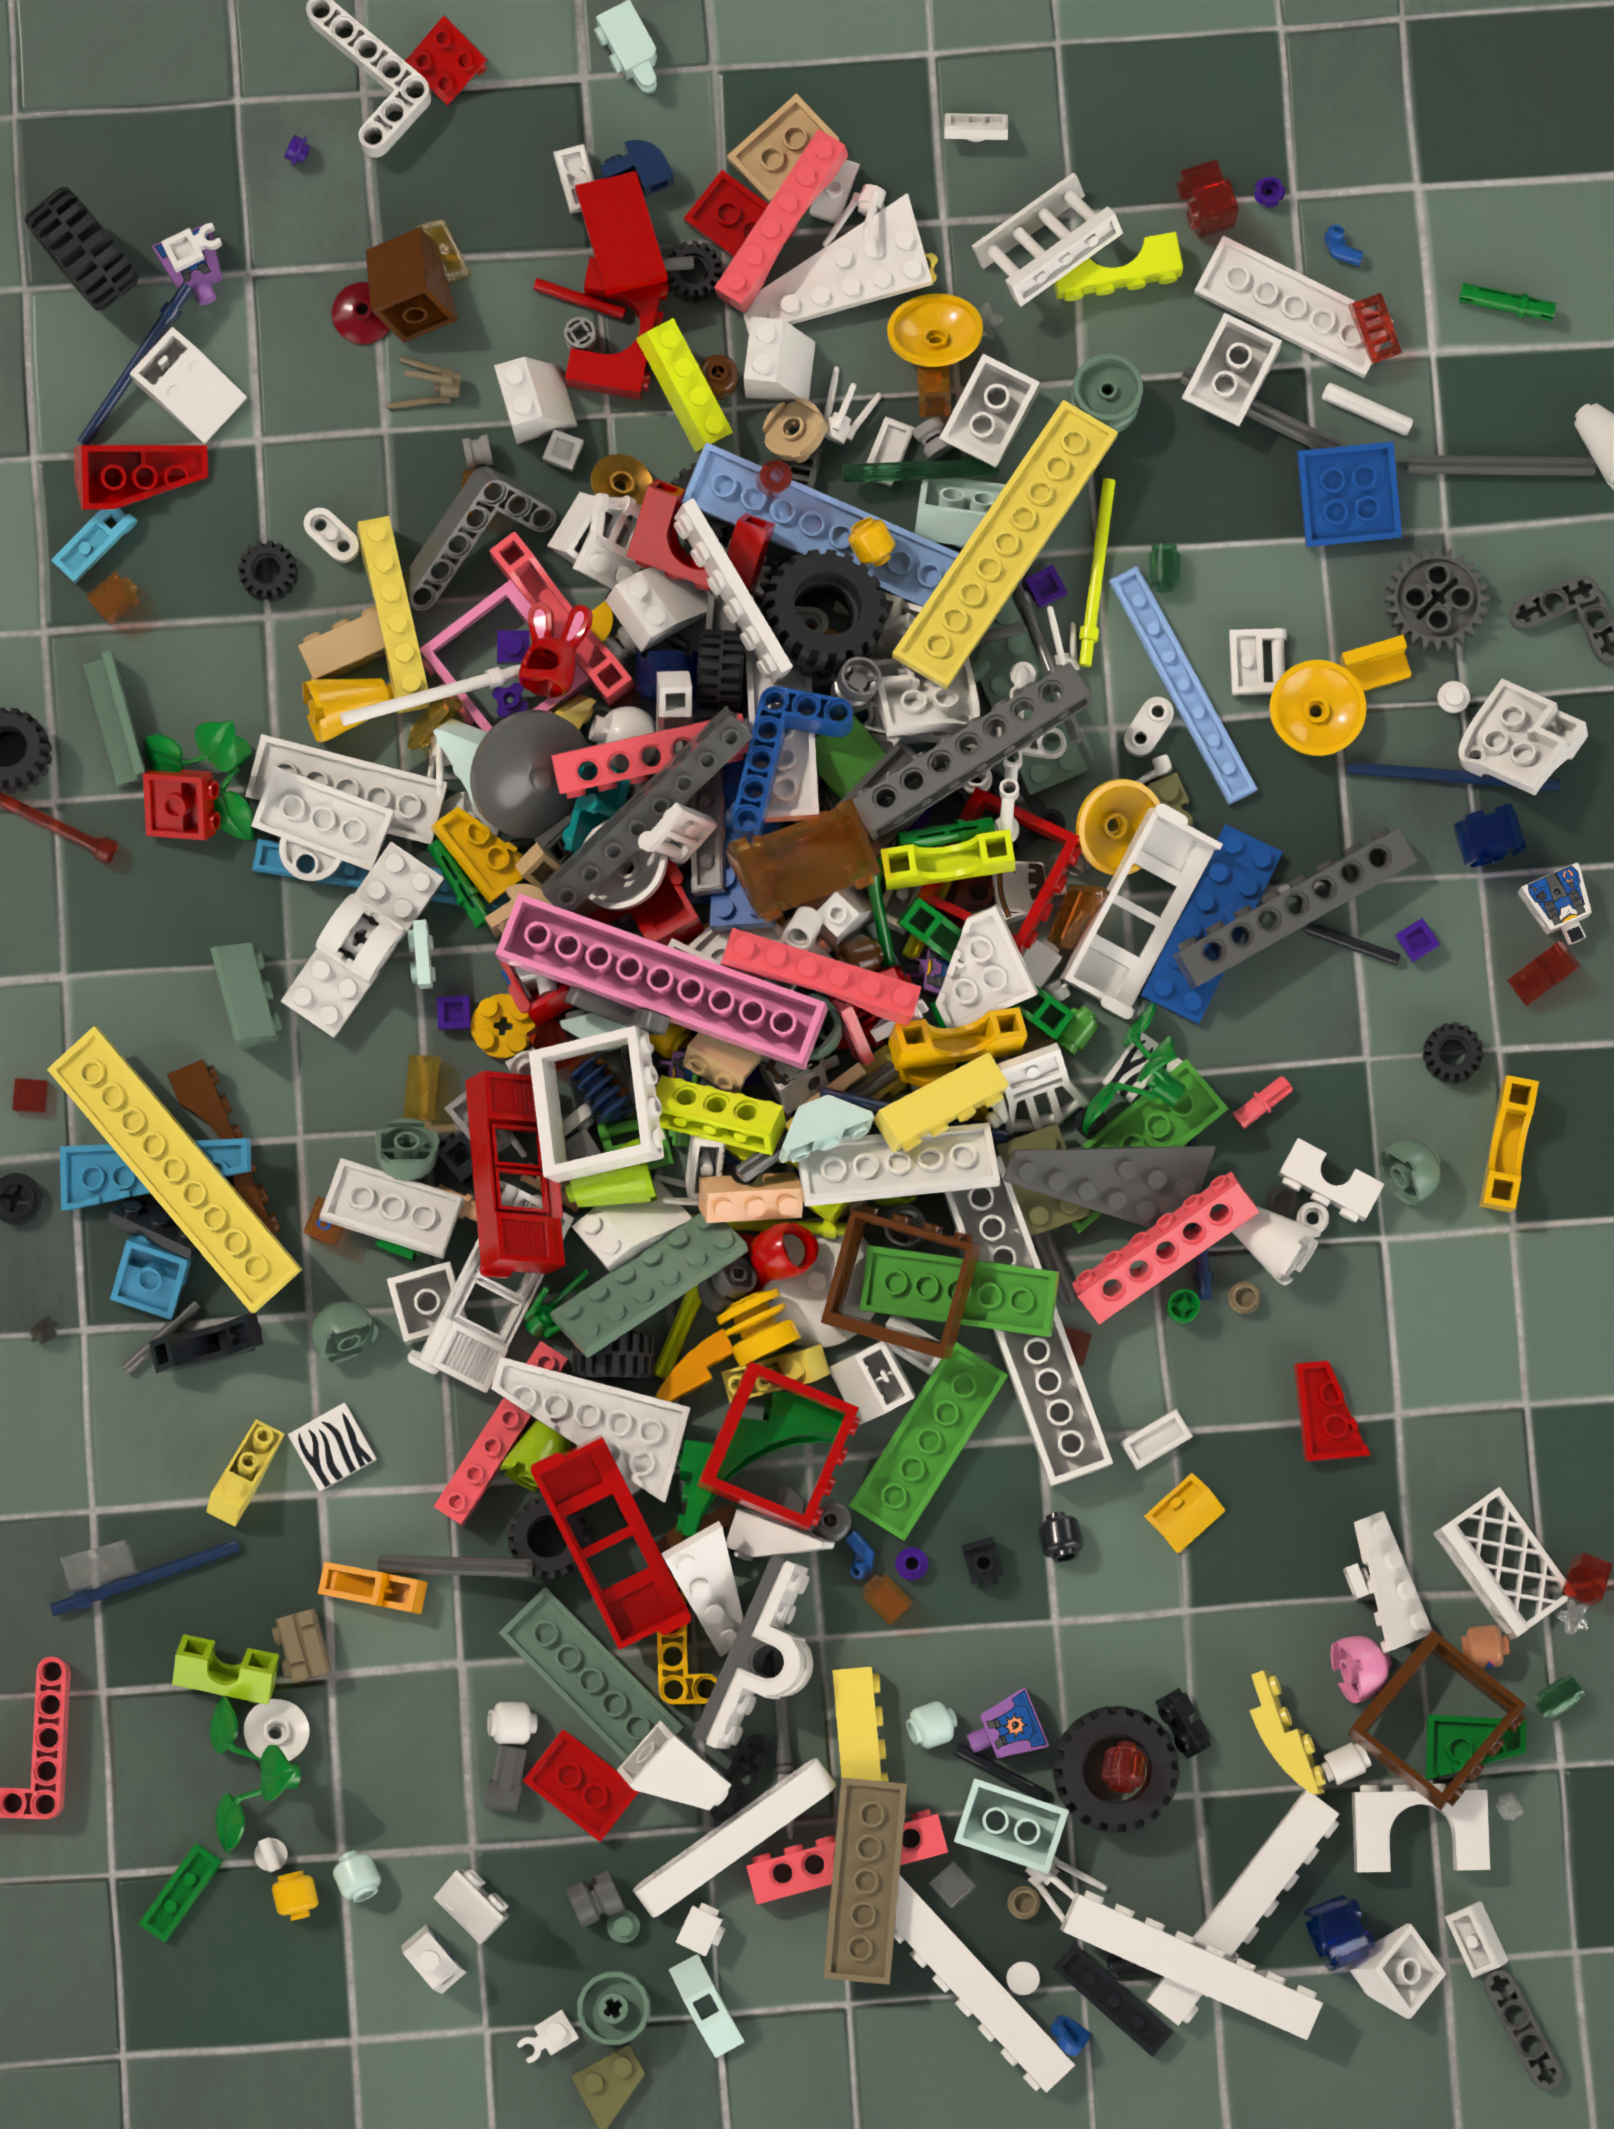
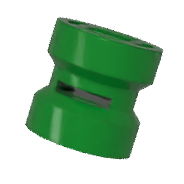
[1166,1289,1201,1324]

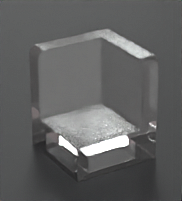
[929,1861,975,1908]

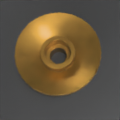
[590,454,653,506]

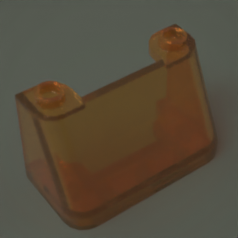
[725,798,881,923]

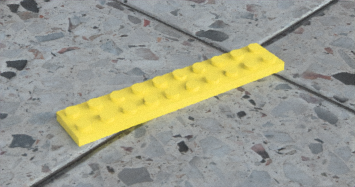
[892,400,1118,690]
[47,1026,303,1313]

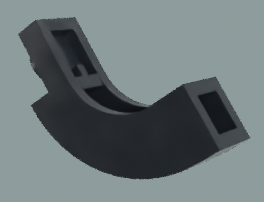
[149,1313,263,1373]

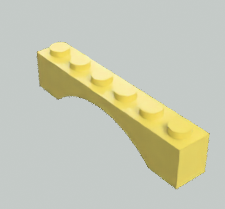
[357,516,429,714]

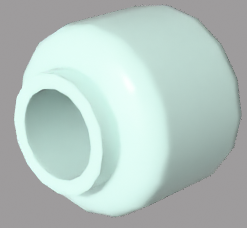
[906,1701,958,1749]
[333,1850,381,1902]

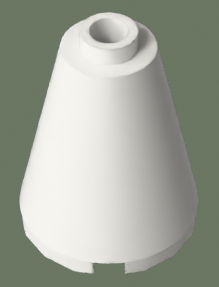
[1574,403,1614,490]
[1232,1206,1321,1286]

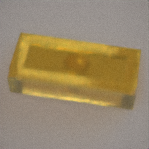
[415,219,470,285]
[407,695,464,750]
[403,1055,442,1123]

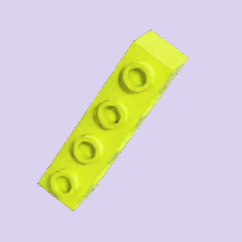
[656,1075,786,1156]

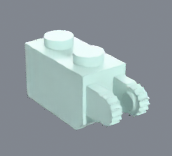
[594,0,657,95]

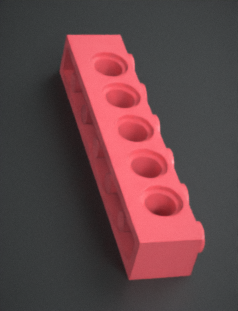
[550,713,749,799]
[1072,1171,1259,1324]
[433,1341,570,1526]
[746,1809,948,1905]

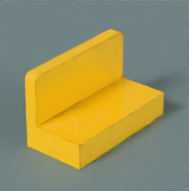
[1339,635,1412,692]
[1144,1473,1225,1553]

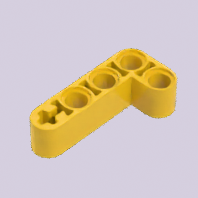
[657,1576,717,1705]

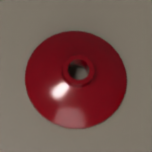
[331,282,390,345]

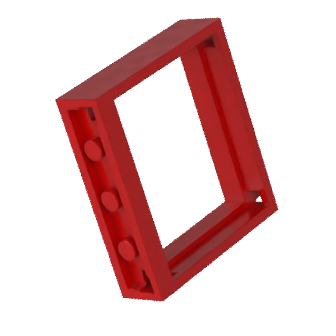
[917,787,1083,956]
[697,1361,861,1532]

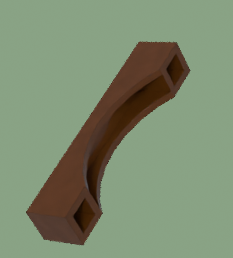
[167,1059,282,1241]

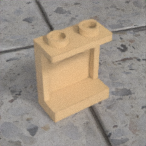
[683,1032,764,1094]

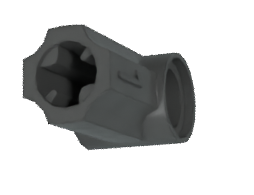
[485,1745,527,1814]

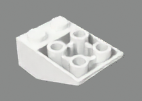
[129,327,247,444]
[433,1869,510,1945]

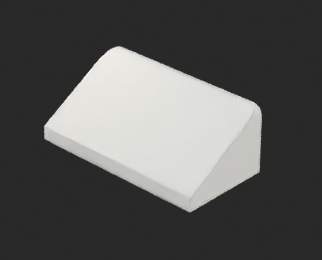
[1445,1901,1508,1978]

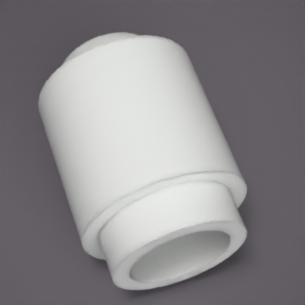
[1320,1742,1372,1786]

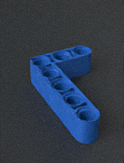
[732,686,853,844]

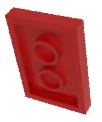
[683,170,797,258]
[523,1729,639,1842]

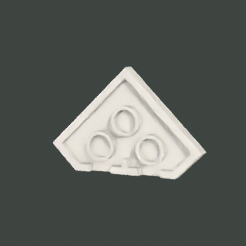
[935,904,1038,1028]

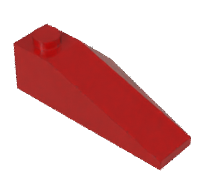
[74,445,208,510]

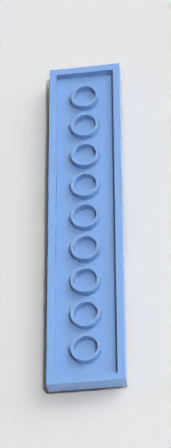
[681,442,959,607]

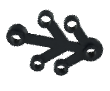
[943,770,1066,858]

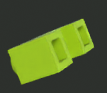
[172,1634,279,1705]

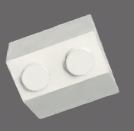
[547,492,631,565]

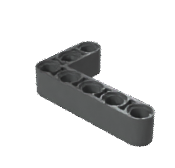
[403,466,556,611]

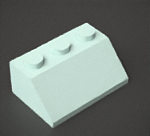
[915,473,1006,548]
[954,1778,1069,1874]

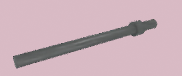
[1013,579,1084,745]

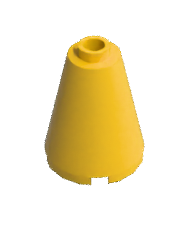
[302,678,394,743]

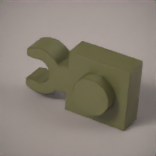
[1147,772,1193,827]

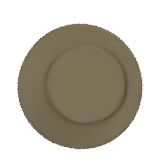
[1228,1282,1261,1314]
[1007,1886,1041,1920]

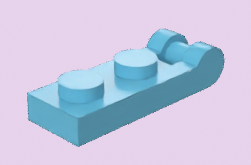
[51,507,137,584]

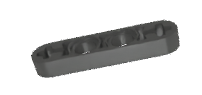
[1483,1969,1562,2090]

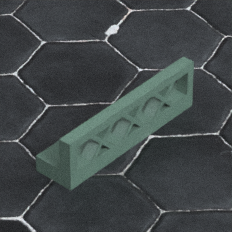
[83,651,147,788]

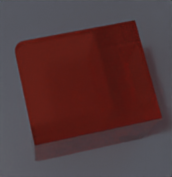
[526,1018,580,1072]
[1562,1552,1613,1606]

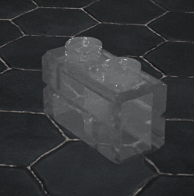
[61,1540,138,1591]

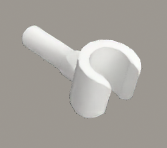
[1136,755,1172,785]

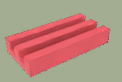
[831,998,875,1066]

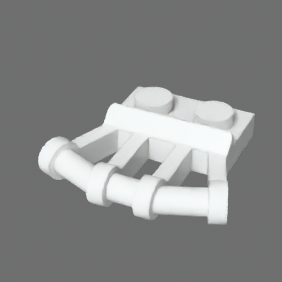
[572,493,644,589]
[997,1043,1090,1135]

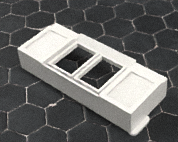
[1059,804,1223,1019]
[408,1181,574,1393]

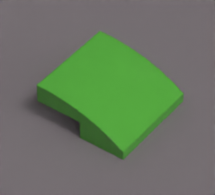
[815,713,887,799]

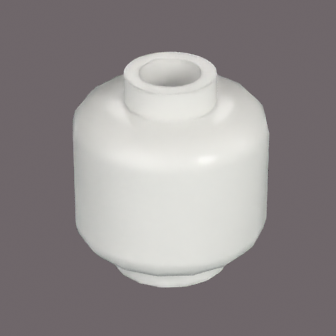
[487,1702,537,1745]

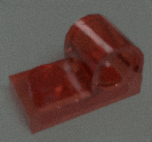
[955,876,994,930]
[1507,940,1581,1006]

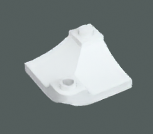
[873,658,980,737]
[1458,678,1588,796]

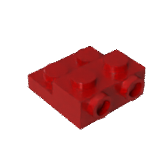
[143,770,221,840]

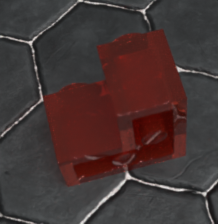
[1176,159,1239,238]

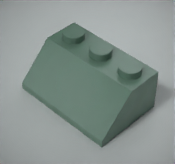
[210,943,282,1050]

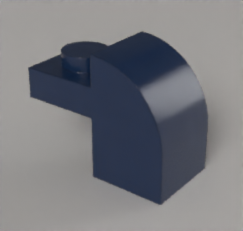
[600,140,674,197]

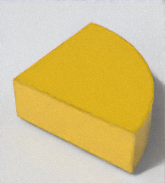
[590,601,613,642]

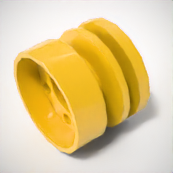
[716,1288,801,1368]

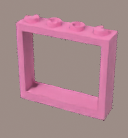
[419,579,590,732]

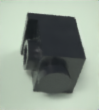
[438,1132,473,1186]
[961,1536,1004,1589]

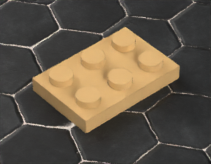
[727,93,839,203]

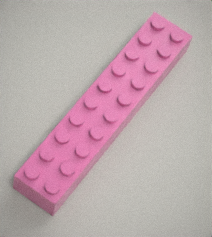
[495,893,828,1070]

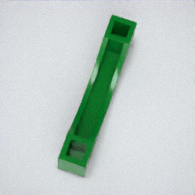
[896,897,1075,1040]

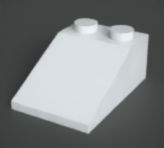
[1182,313,1282,427]
[939,354,1040,468]
[605,567,708,653]
[572,1179,692,1272]

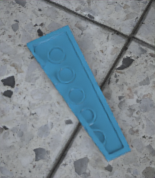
[60,1138,251,1211]

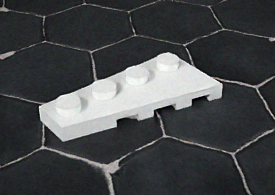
[1354,1511,1432,1654]
[661,1521,744,1657]

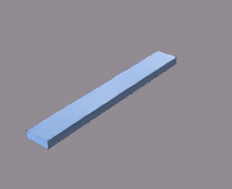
[1109,566,1258,806]

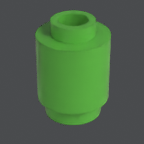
[1053,1006,1099,1056]

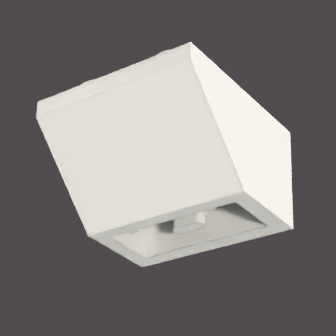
[829,1340,916,1426]

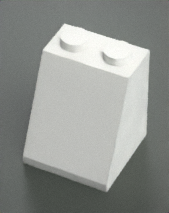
[744,316,816,403]
[494,357,578,444]
[617,1721,731,1810]

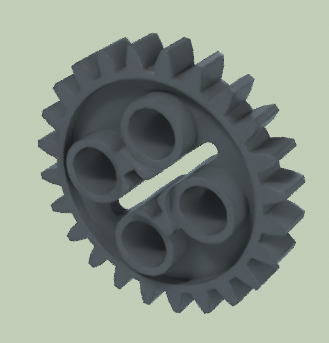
[1384,547,1490,652]

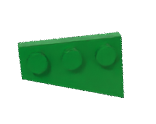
[1425,1714,1527,1781]

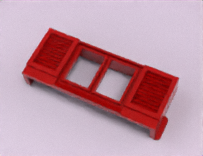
[495,856,705,1027]
[465,1070,565,1278]
[530,1434,691,1650]

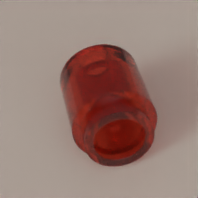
[756,460,792,497]

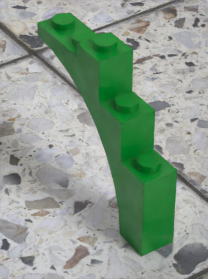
[674,1391,851,1542]

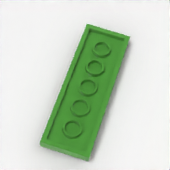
[1070,1059,1228,1234]
[859,1245,1060,1337]
[849,1342,1008,1541]

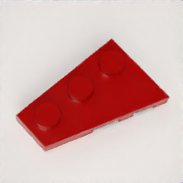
[1294,1361,1371,1462]

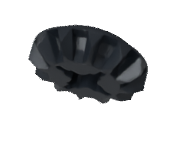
[0,1173,43,1225]

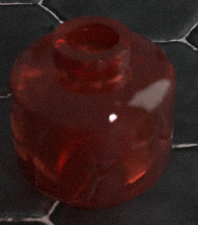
[1101,1741,1147,1793]

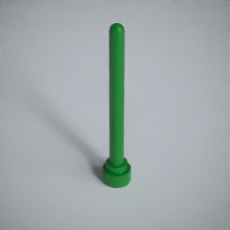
[857,857,896,968]

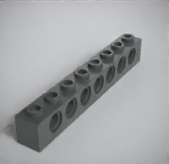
[849,662,1094,842]
[541,705,753,912]
[1172,827,1418,989]

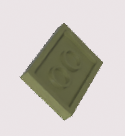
[996,1123,1091,1237]

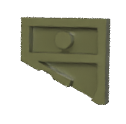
[571,2044,645,2129]

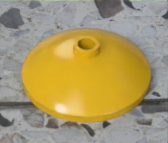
[887,293,983,367]
[1269,660,1366,756]
[1076,779,1161,875]

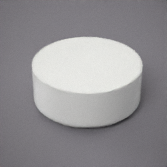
[1006,1961,1040,1995]

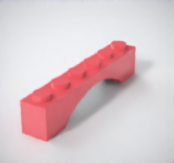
[714,129,848,314]
[489,531,634,706]
[720,928,921,1026]

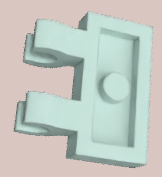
[408,919,436,989]

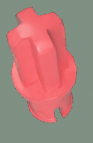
[1232,1076,1293,1130]

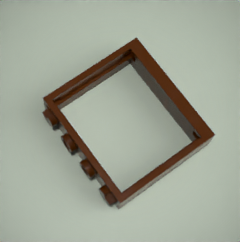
[821,1204,982,1359]
[1347,1629,1526,1811]

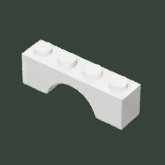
[656,671,692,805]

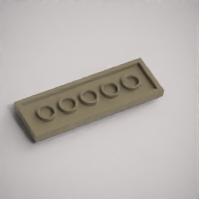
[823,1778,907,1985]

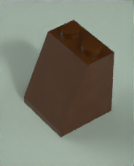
[366,227,458,343]

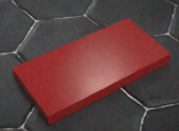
[575,171,668,295]

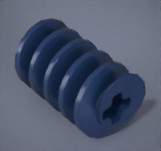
[569,1052,636,1126]

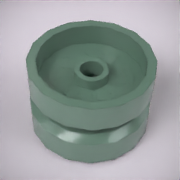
[1070,354,1143,432]
[577,1970,651,2045]

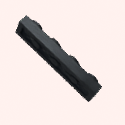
[1052,1943,1174,2057]

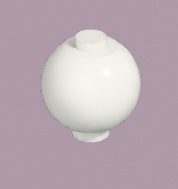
[589,706,656,770]

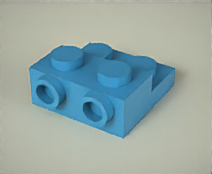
[110,1234,193,1320]

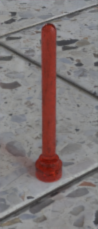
[0,792,119,865]

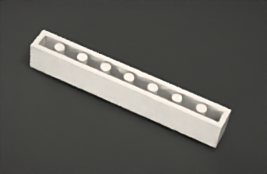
[1145,1789,1339,2026]
[894,1875,1075,2093]
[1060,1890,1323,2040]

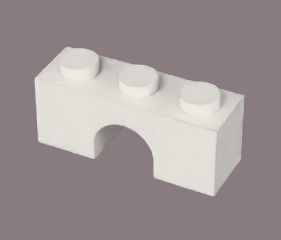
[1277,1138,1384,1223]

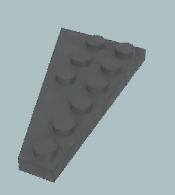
[1003,1144,1216,1231]

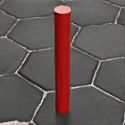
[533,278,627,320]

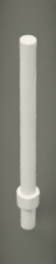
[340,664,521,726]

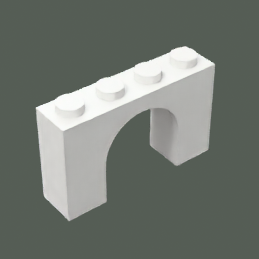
[1352,1783,1490,1872]

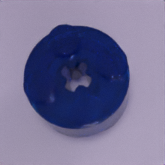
[636,650,699,700]
[1454,804,1527,868]
[1304,1894,1375,1972]

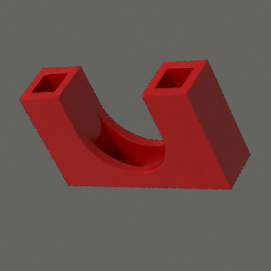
[565,257,670,400]
[626,479,775,596]

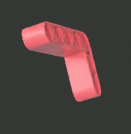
[0,1657,71,1819]

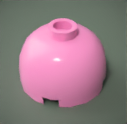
[1330,1636,1391,1703]

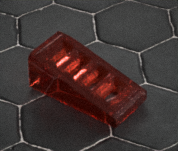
[1348,292,1402,364]

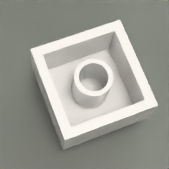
[387,1261,467,1345]

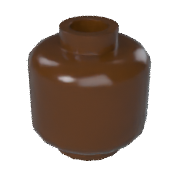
[699,355,739,400]
[834,934,884,972]

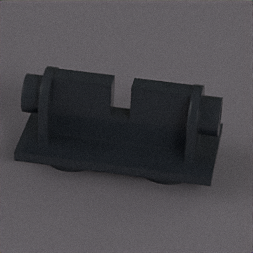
[1155,1688,1212,1759]

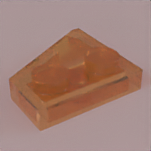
[1047,884,1110,950]

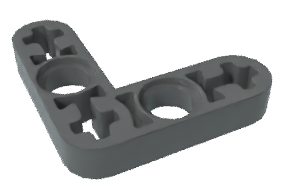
[1509,575,1614,664]
[564,986,671,1035]

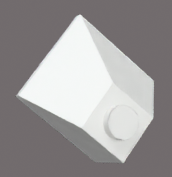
[1349,1924,1446,2019]

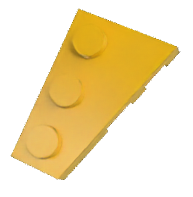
[431,807,525,904]

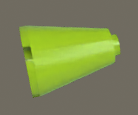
[564,1138,658,1208]
[500,1419,572,1492]

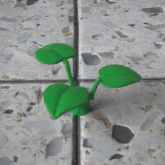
[143,721,255,840]
[1083,1001,1186,1136]
[209,1696,301,1854]

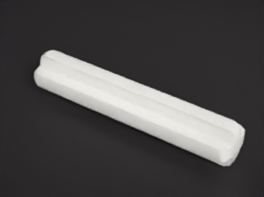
[1322,383,1413,436]

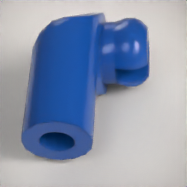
[1324,225,1364,267]
[844,1530,875,1580]

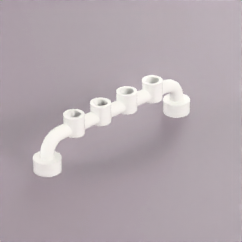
[994,662,1036,842]

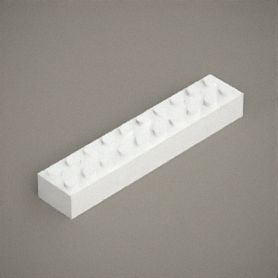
[943,1156,1113,1487]

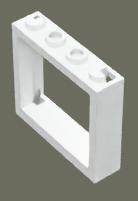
[529,1026,666,1183]

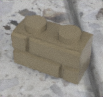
[272,1609,333,1684]

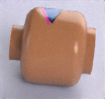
[1461,1625,1510,1668]

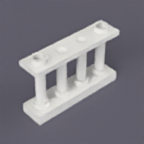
[972,172,1123,307]

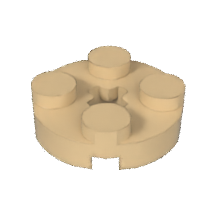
[763,398,828,463]

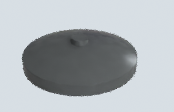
[470,710,589,838]

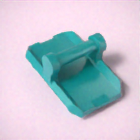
[562,761,631,853]

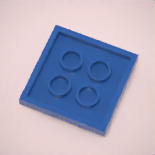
[1296,441,1402,547]

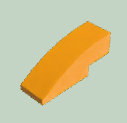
[655,1329,733,1402]
[318,1562,428,1614]

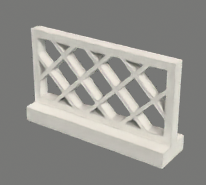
[1433,1487,1576,1641]

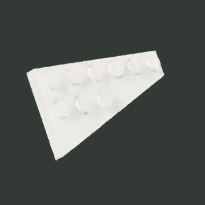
[743,193,933,334]
[491,1357,690,1503]

